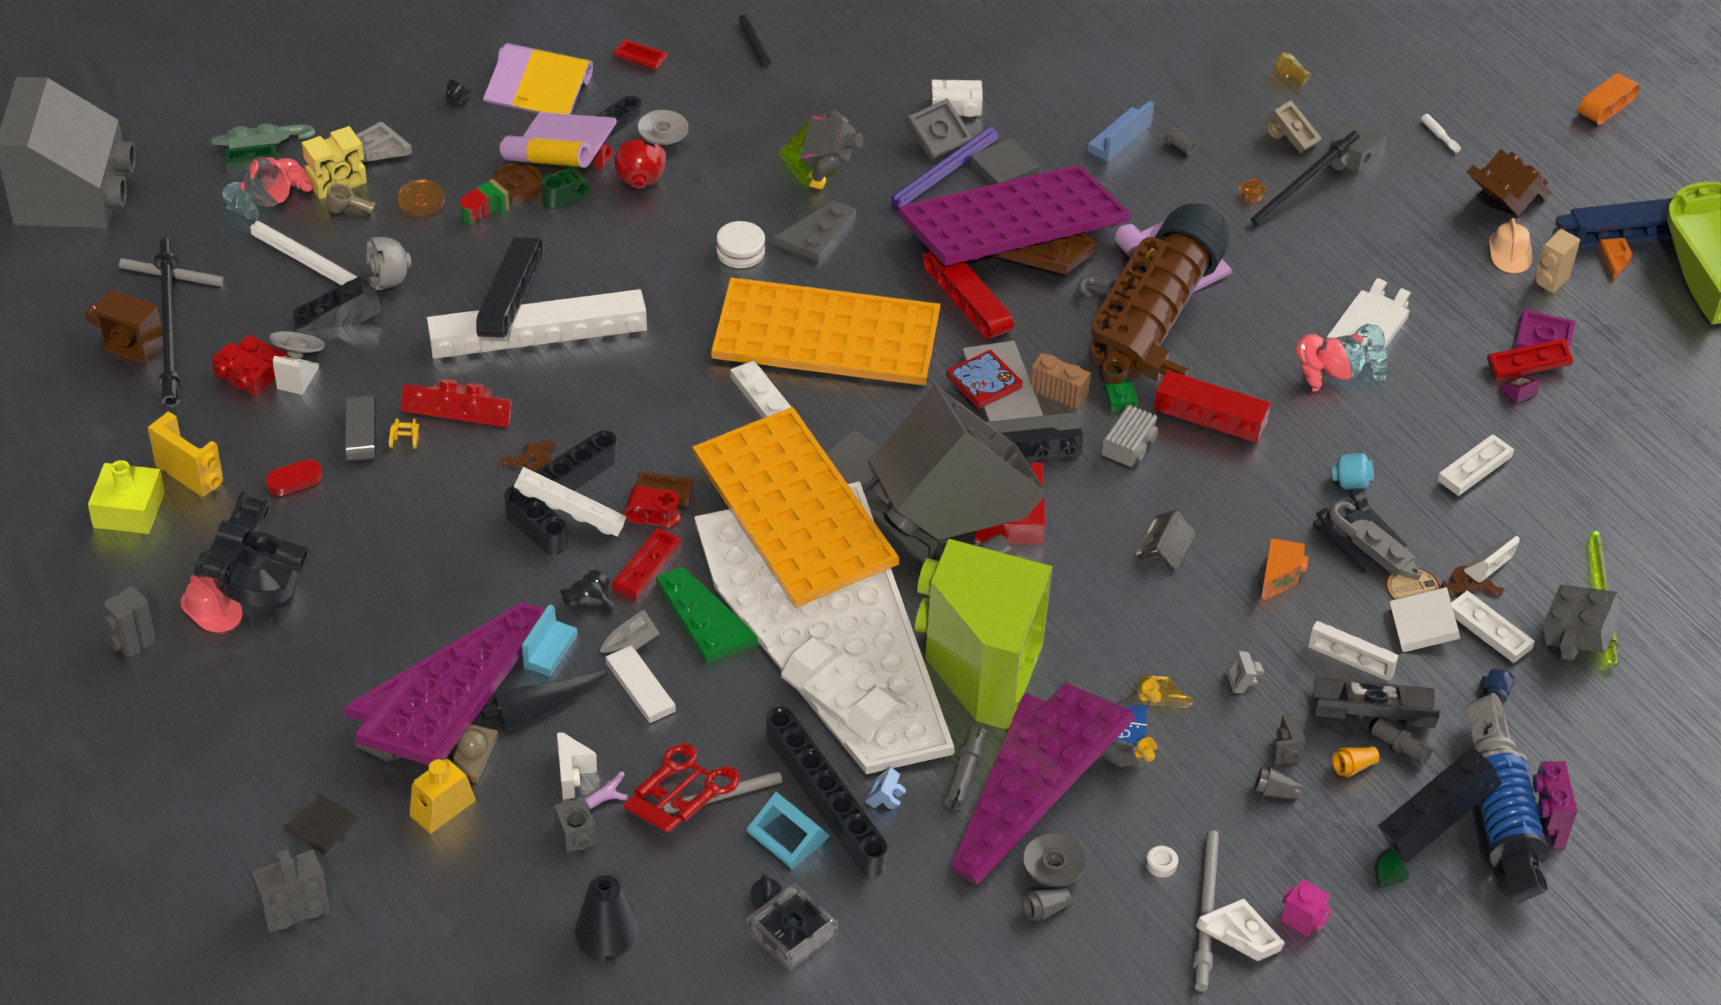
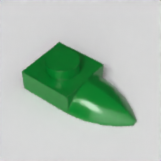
[1104,370,1139,412]

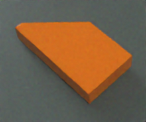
[1598,238,1633,279]

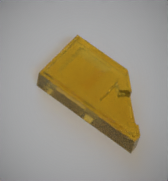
[1137,674,1193,709]

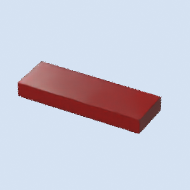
[1487,338,1574,381]
[612,528,682,601]

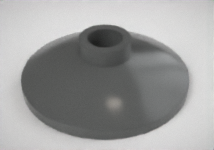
[1023,833,1086,887]

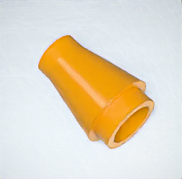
[1332,746,1379,777]

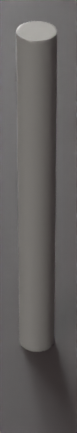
[119,258,224,287]
[662,771,782,814]

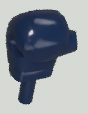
[1480,668,1515,703]

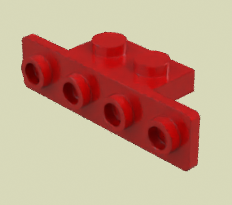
[401,379,512,427]

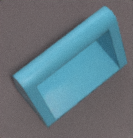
[747,792,830,869]

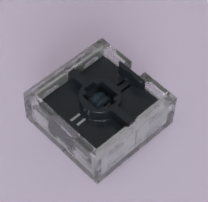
[747,883,838,972]

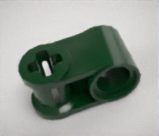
[542,167,592,209]

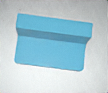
[522,605,577,677]

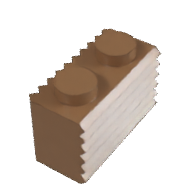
[1030,353,1091,410]

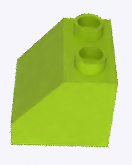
[915,539,1053,730]

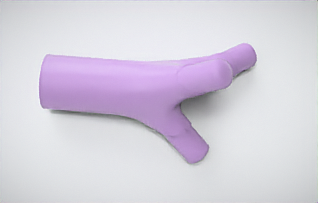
[585,771,628,810]

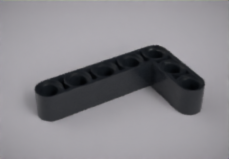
[504,430,618,555]

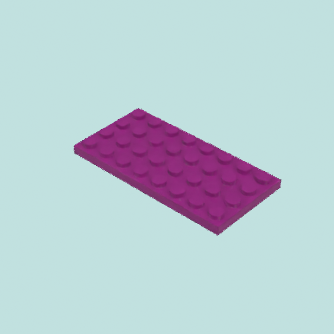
[898,164,1130,266]

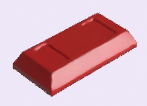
[613,39,668,71]

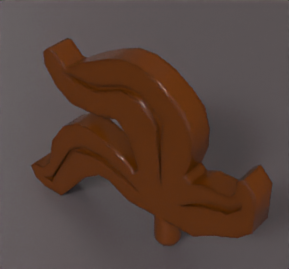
[499,440,556,472]
[1441,566,1504,596]

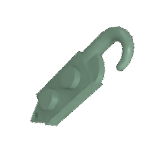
[211,123,315,148]

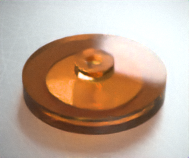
[398,180,445,216]

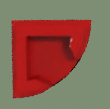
[593,143,613,169]

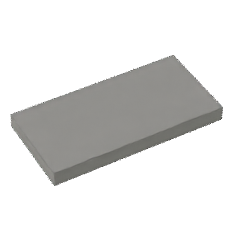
[962,341,1043,422]

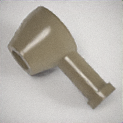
[326,183,375,215]

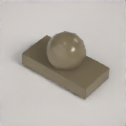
[452,724,498,784]

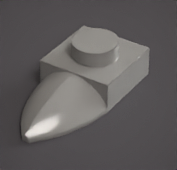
[600,610,660,653]

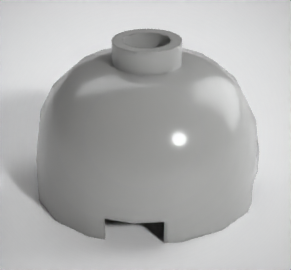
[365,237,411,290]

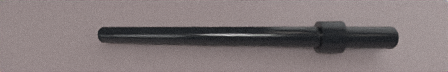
[1250,130,1360,226]

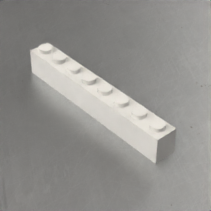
[427,289,647,359]

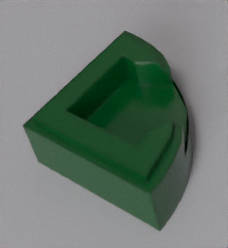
[1376,849,1409,888]

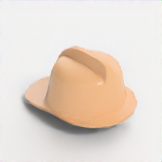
[1489,218,1533,274]

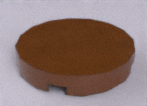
[492,163,542,203]

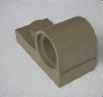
[1266,100,1322,154]

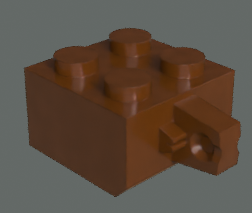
[84,289,163,366]

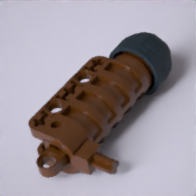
[1089,203,1229,384]

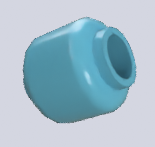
[1332,453,1374,490]

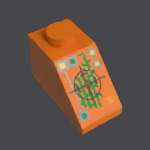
[1261,538,1309,600]

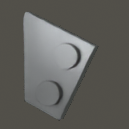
[356,121,412,162]

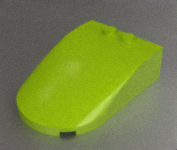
[1667,182,1721,325]

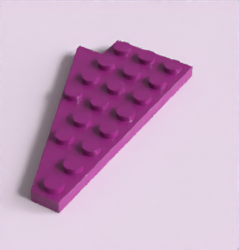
[345,602,546,765]
[951,682,1135,885]

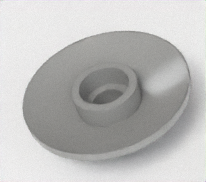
[638,110,688,145]
[269,331,325,358]

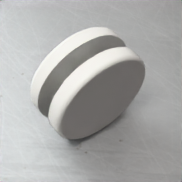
[717,221,765,269]

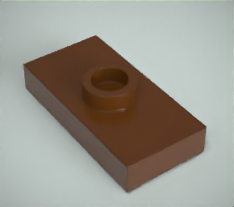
[635,471,695,506]

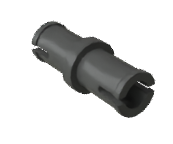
[1372,718,1433,765]

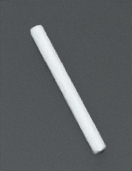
[250,221,374,288]

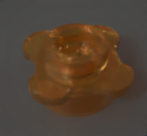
[1238,178,1268,202]

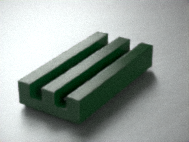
[224,144,278,173]

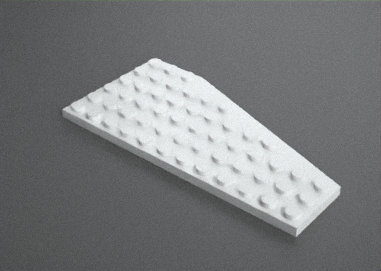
[694,481,954,774]

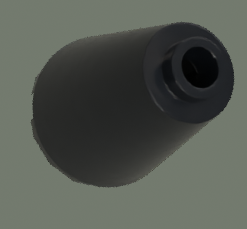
[575,875,639,959]

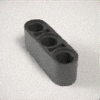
[345,395,376,461]

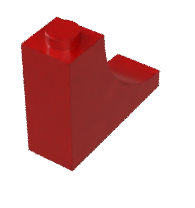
[975,462,1045,544]

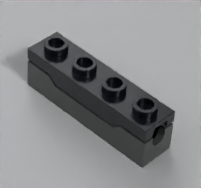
[987,412,1083,461]

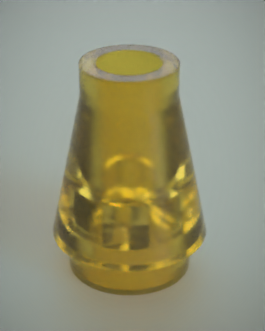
[1273,52,1311,85]

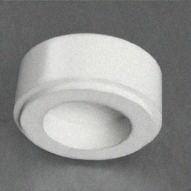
[1146,846,1178,878]

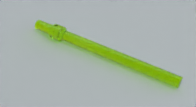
[1590,531,1620,667]

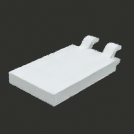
[1326,278,1411,365]

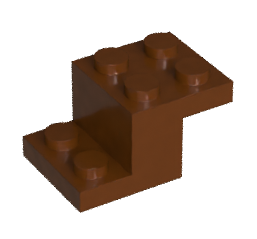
[1466,149,1552,217]

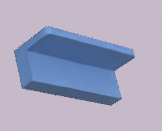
[1088,101,1154,162]

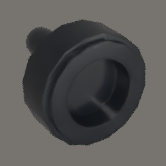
[445,79,472,106]
[751,874,782,910]

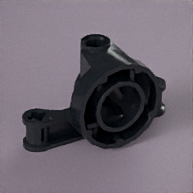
[194,491,308,607]

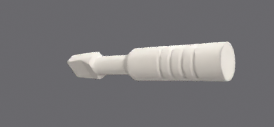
[1421,114,1462,154]

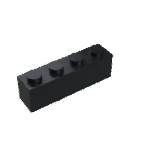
[1378,746,1502,863]

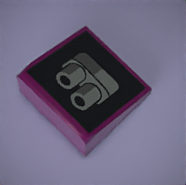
[1499,375,1541,403]

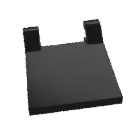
[1313,489,1407,573]

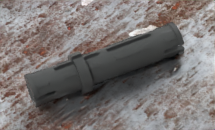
[944,726,988,810]

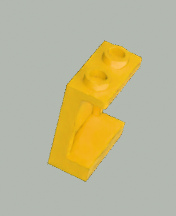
[148,411,223,497]

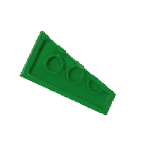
[656,567,759,664]

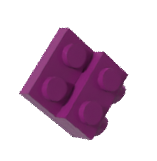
[1532,761,1578,848]

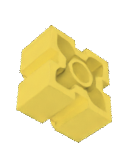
[302,126,367,199]

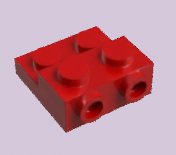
[212,334,291,396]

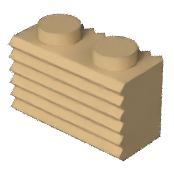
[1533,229,1580,293]

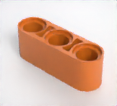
[1577,73,1640,125]

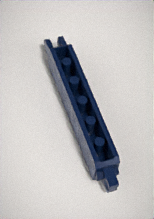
[1552,198,1673,248]

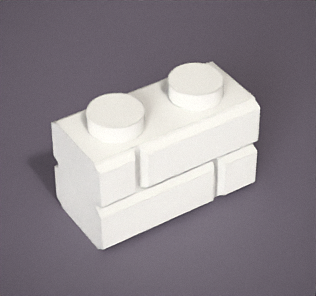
[931,80,983,117]

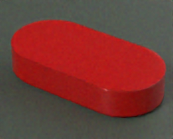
[266,460,323,496]

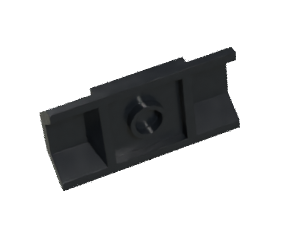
[1313,676,1440,728]

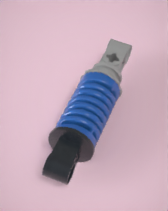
[1465,693,1550,904]

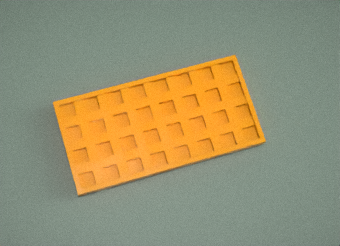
[712,277,940,386]
[692,407,899,608]

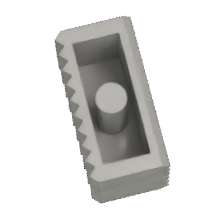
[1101,404,1159,467]

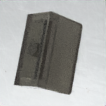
[1135,509,1196,571]

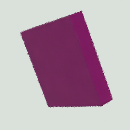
[1514,309,1576,349]

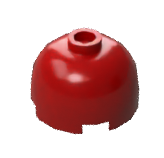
[614,140,666,189]

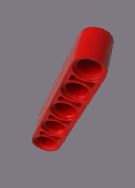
[923,251,1014,340]

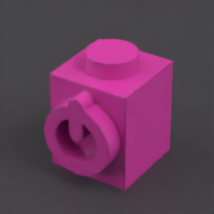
[1281,879,1332,937]

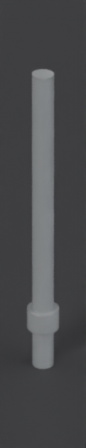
[1193,831,1219,991]

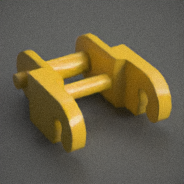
[389,418,419,449]

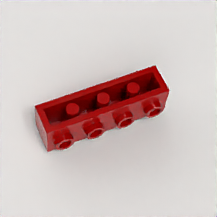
[1154,370,1271,443]

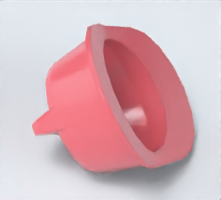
[180,575,243,633]

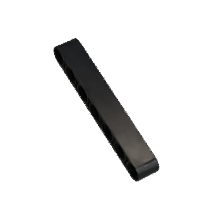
[476,237,543,338]
[766,706,888,877]

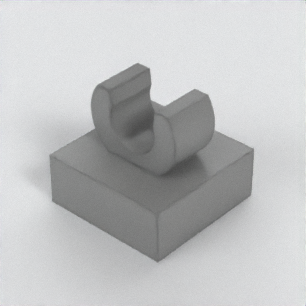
[1225,651,1264,694]

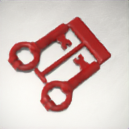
[623,742,740,832]

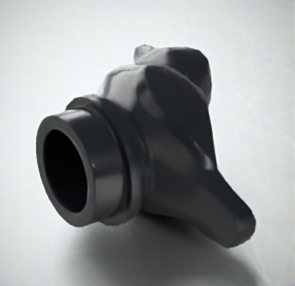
[560,570,615,612]

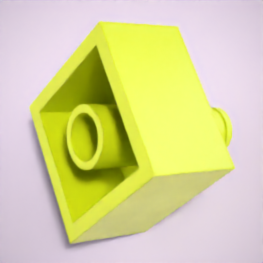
[88,460,165,534]

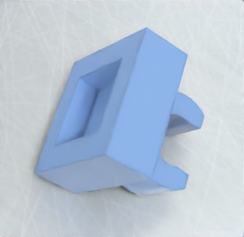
[865,767,906,809]

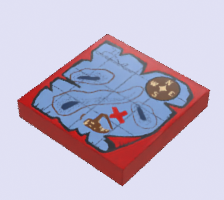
[946,349,1023,409]

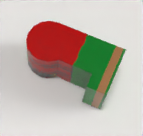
[460,178,510,225]

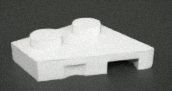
[1196,899,1285,961]

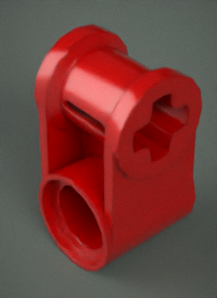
[624,486,681,528]

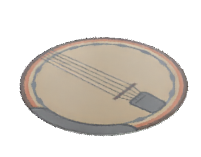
[1386,568,1440,600]

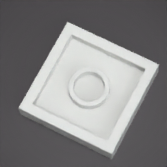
[1390,587,1461,652]

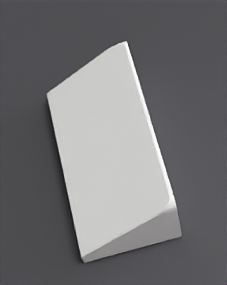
[1464,536,1520,583]

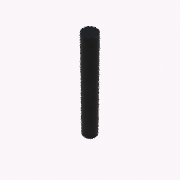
[739,15,771,66]

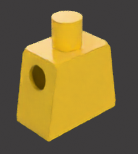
[410,759,476,834]

